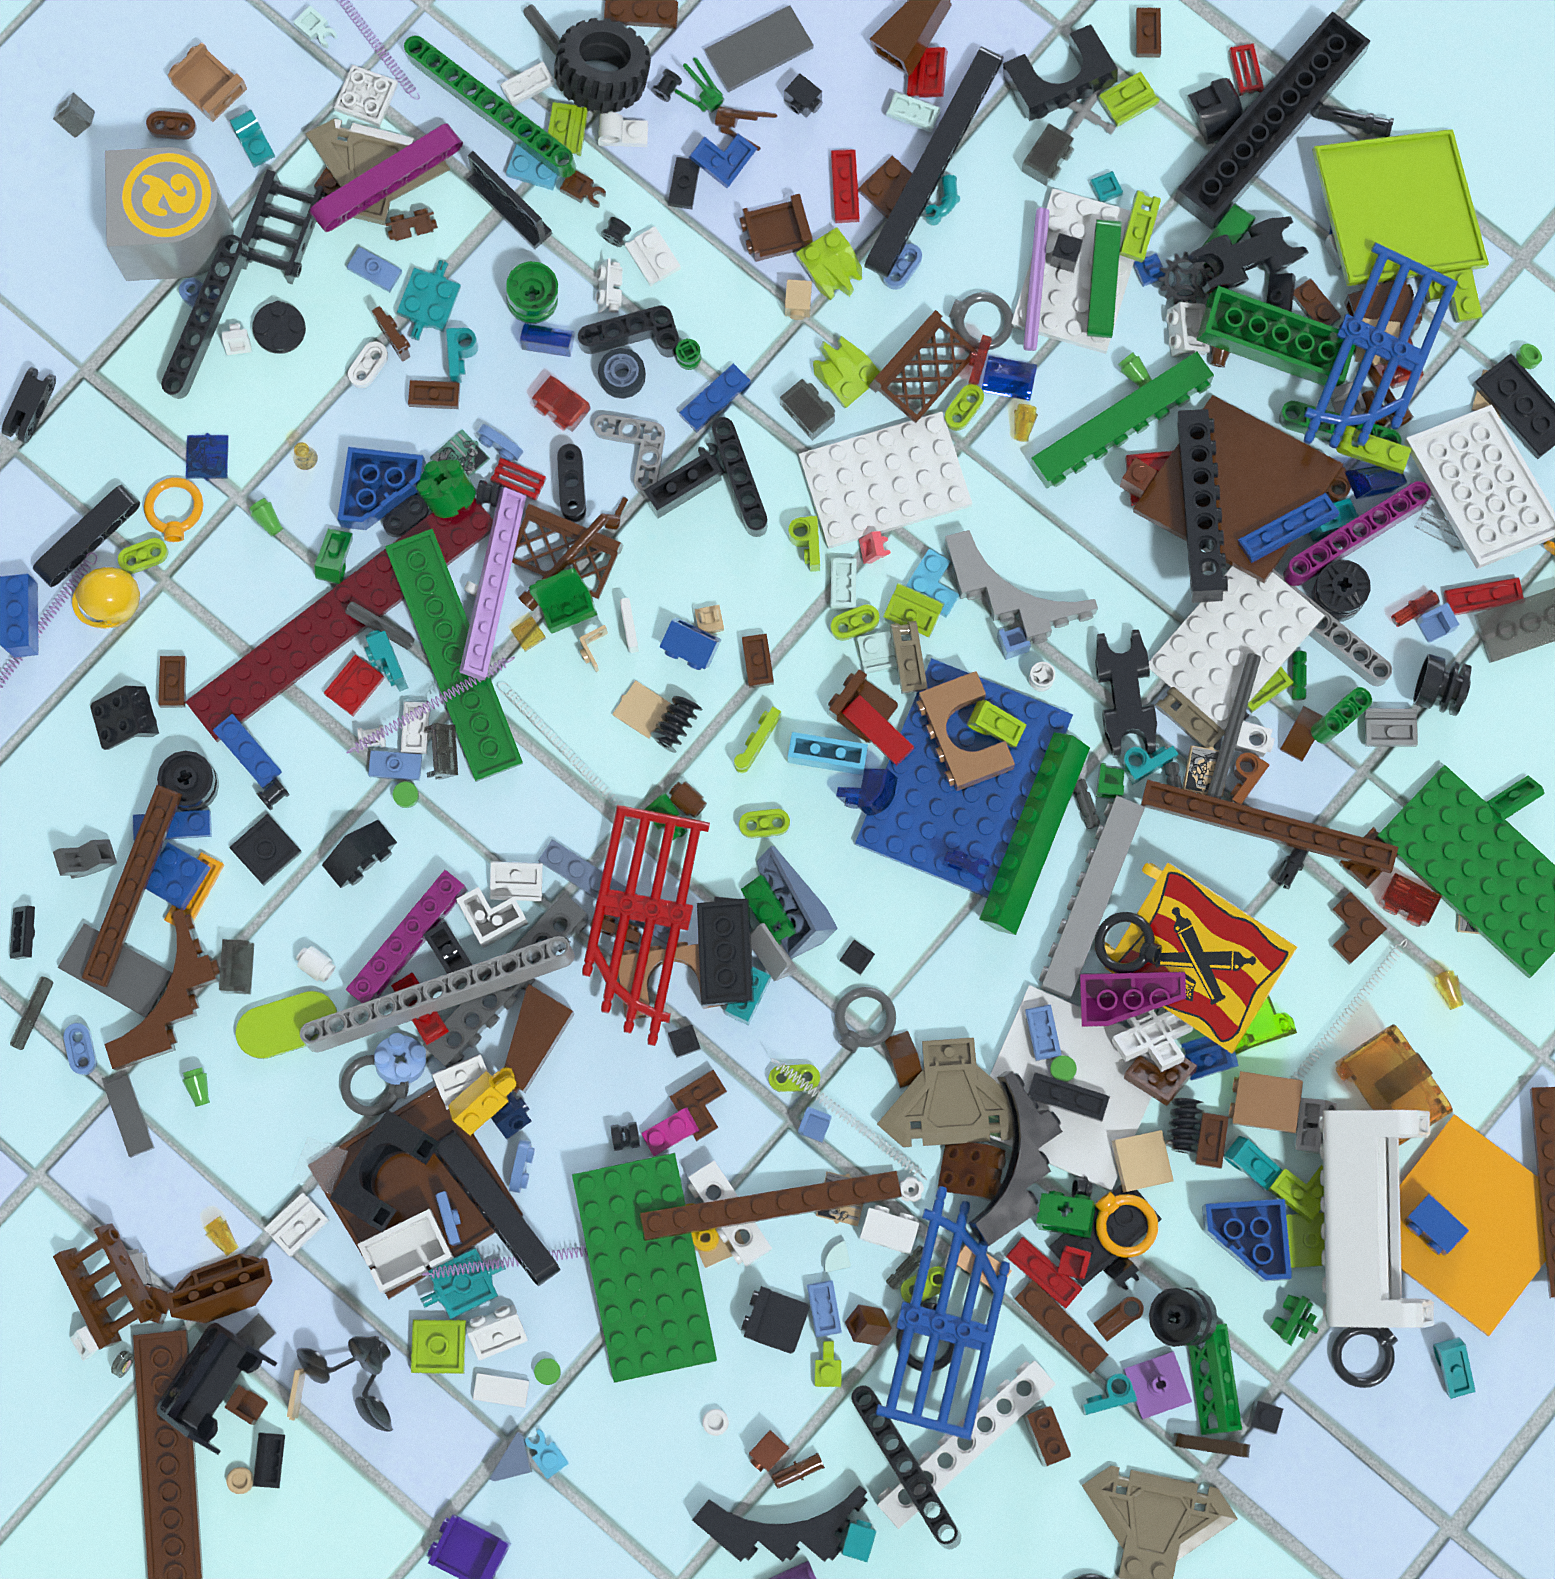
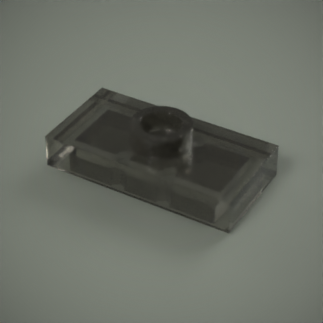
[236,1313,277,1350]

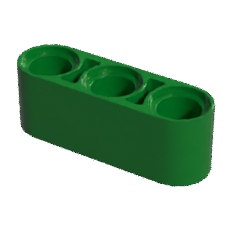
[1203,203,1256,273]
[1311,687,1372,744]

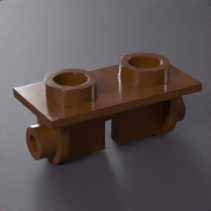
[386,208,438,242]

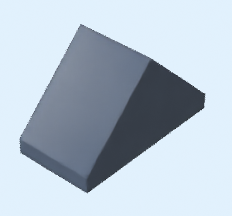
[489,1432,532,1482]

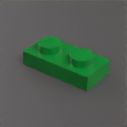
[1487,775,1545,821]

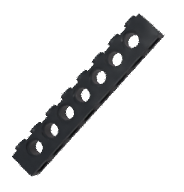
[1177,409,1228,603]

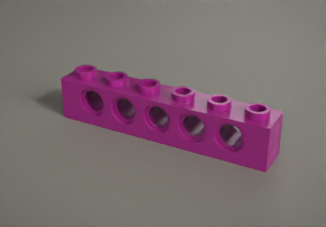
[345,870,468,1004]

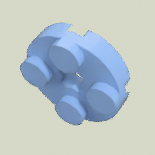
[374,1033,426,1085]

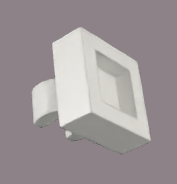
[222,323,252,355]
[70,1326,99,1361]

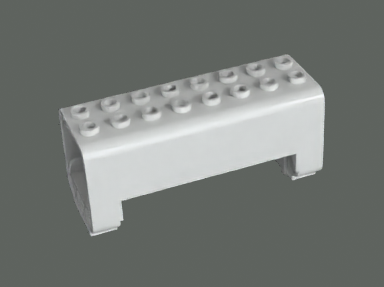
[1319,1110,1434,1328]

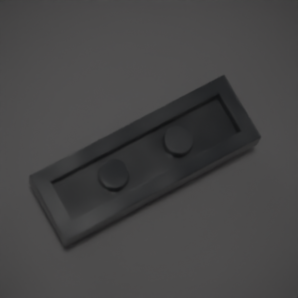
[1028,1072,1110,1122]

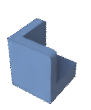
[1416,603,1460,643]
[997,627,1031,660]
[798,1106,832,1143]

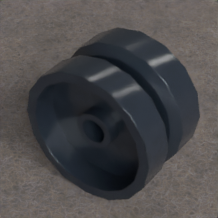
[157,750,219,811]
[1149,1287,1218,1347]

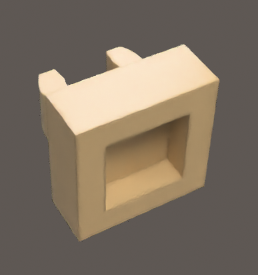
[695,605,725,634]

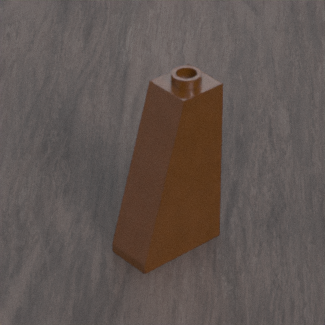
[869,0,952,76]
[504,984,575,1094]

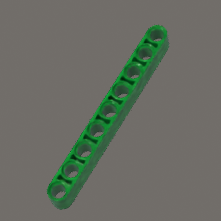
[404,35,576,178]

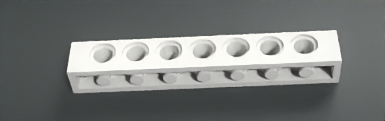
[877,1360,1056,1529]

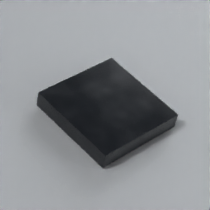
[229,814,302,886]

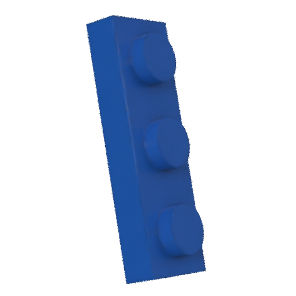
[679,363,751,433]
[213,714,283,788]
[133,810,212,841]

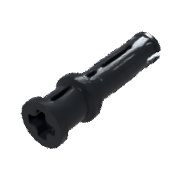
[1317,104,1395,137]

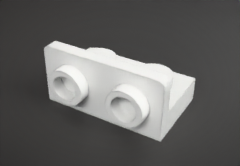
[1166,302,1210,357]
[466,1304,528,1361]

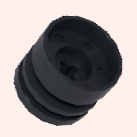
[1311,560,1371,622]
[1413,653,1472,716]

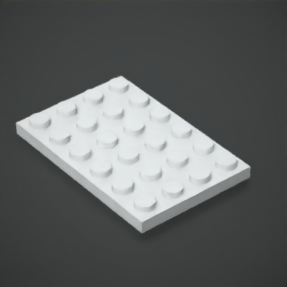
[1011,188,1134,354]
[1404,405,1555,569]
[799,412,973,549]
[1149,566,1325,731]

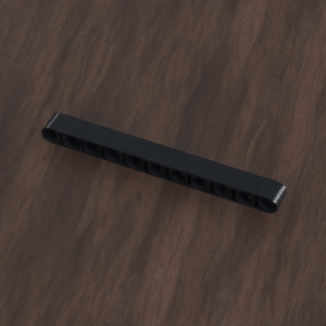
[864,46,1004,278]

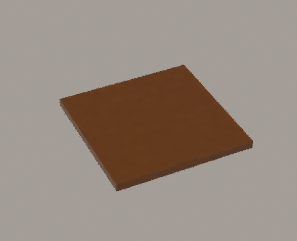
[1133,395,1343,584]
[308,1085,523,1300]

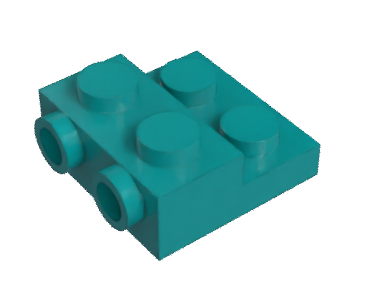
[364,630,409,692]

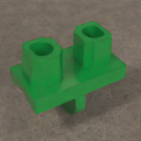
[1271,1294,1319,1346]

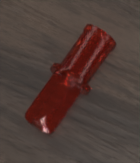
[1391,589,1440,627]

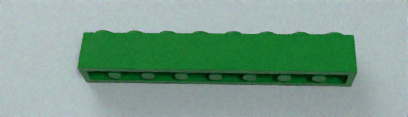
[1030,351,1214,489]
[979,732,1090,935]

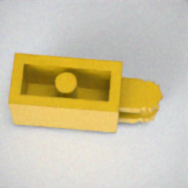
[448,1067,517,1136]

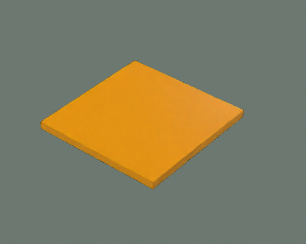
[1400,1114,1546,1337]

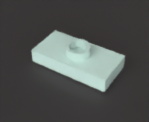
[886,92,941,133]
[831,558,857,610]

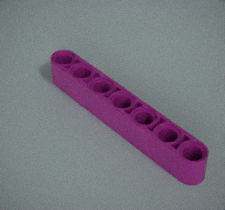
[310,123,463,232]
[1283,481,1431,586]

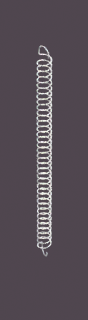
[498,683,634,821]
[1291,939,1407,1080]
[771,1058,928,1181]

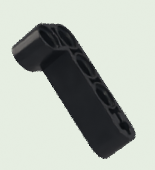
[578,305,679,358]

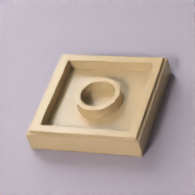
[1111,1130,1174,1192]

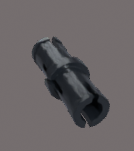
[1275,848,1309,889]

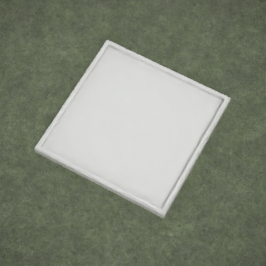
[989,985,1158,1191]

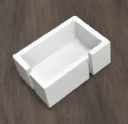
[357,1209,454,1294]

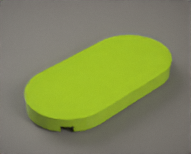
[235,991,338,1059]

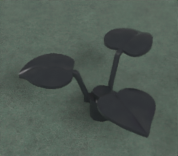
[296,1336,394,1432]

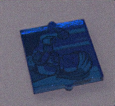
[186,433,229,481]

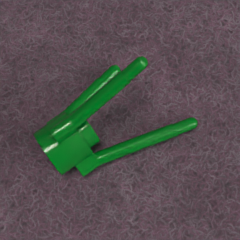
[675,57,725,113]

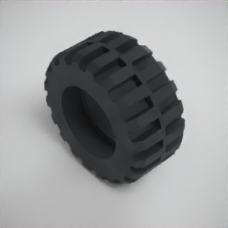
[554,18,651,113]

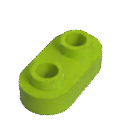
[944,384,984,431]
[118,538,168,574]
[831,604,880,641]
[739,809,790,839]
[768,1064,820,1092]
[900,1266,945,1304]

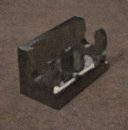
[424,723,458,780]
[219,939,255,995]

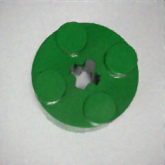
[417,460,476,518]

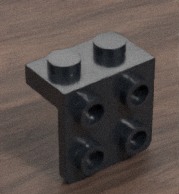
[90,685,159,750]
[740,1286,810,1354]

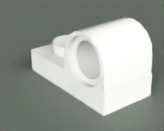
[598,112,649,148]

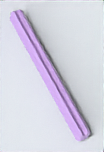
[1023,208,1050,351]

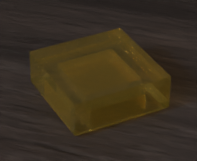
[511,616,546,652]

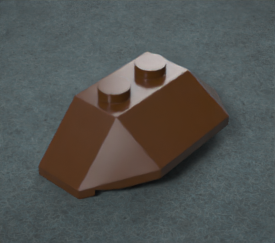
[166,1254,273,1323]

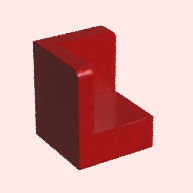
[1057,1246,1091,1280]

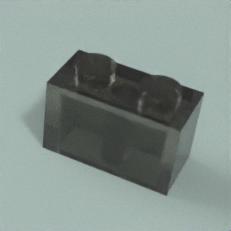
[1021,123,1075,186]
[780,378,836,441]

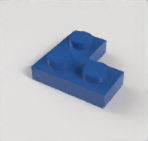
[688,133,757,188]

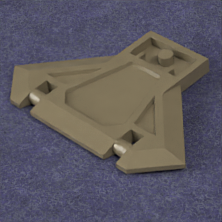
[305,118,450,226]
[876,1037,1013,1148]
[1081,1465,1238,1579]

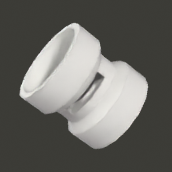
[1029,662,1055,692]

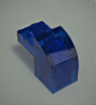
[836,768,898,816]

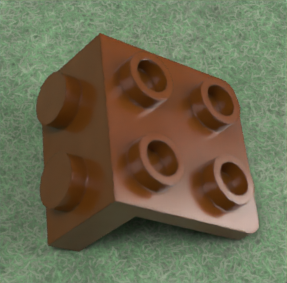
[828,669,898,743]
[937,1142,1006,1201]

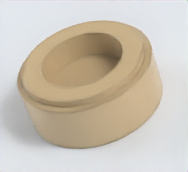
[226,1467,254,1494]

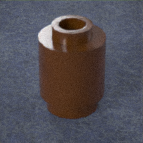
[669,781,708,818]

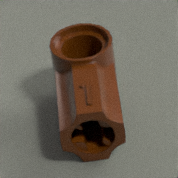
[1093,1297,1144,1342]

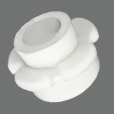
[899,1176,924,1202]

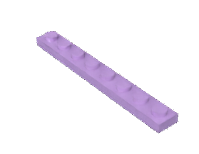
[459,487,526,681]

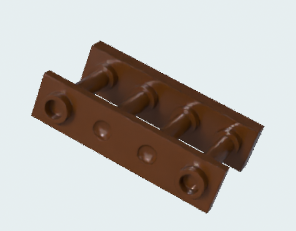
[53,1223,160,1350]

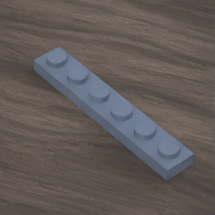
[538,839,670,945]

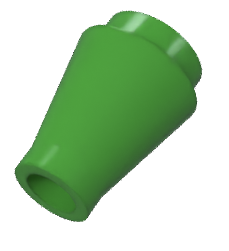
[1118,352,1152,388]
[249,498,283,537]
[182,1067,210,1107]

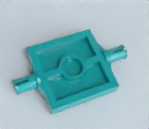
[397,260,461,341]
[420,1248,506,1320]

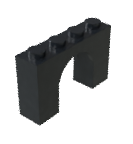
[1003,24,1118,122]
[329,1110,440,1233]

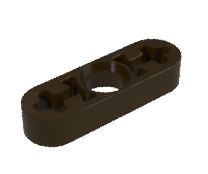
[1172,1433,1251,1458]

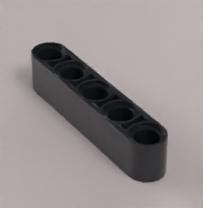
[712,417,768,537]
[33,485,141,588]

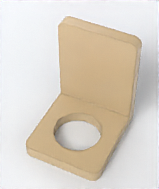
[579,625,608,672]

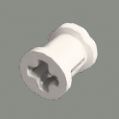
[357,725,386,750]

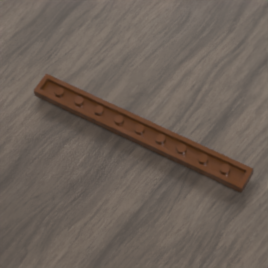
[1140,779,1398,874]
[639,1171,902,1241]

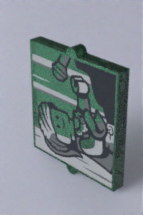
[430,429,490,478]

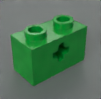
[1036,1191,1096,1238]

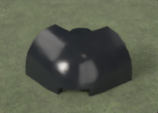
[1187,78,1243,145]

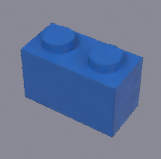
[659,617,722,670]
[1405,1194,1469,1256]

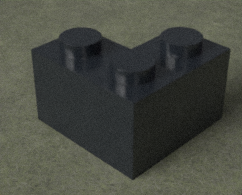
[322,819,398,888]

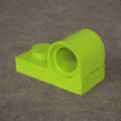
[788,516,820,572]
[967,700,1027,747]

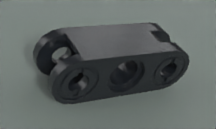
[1,367,56,443]
[557,443,587,523]

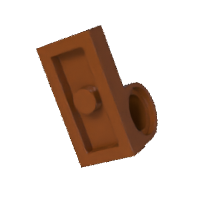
[1229,753,1270,805]

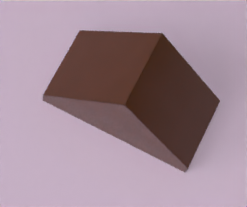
[1280,706,1323,762]
[884,1031,922,1088]

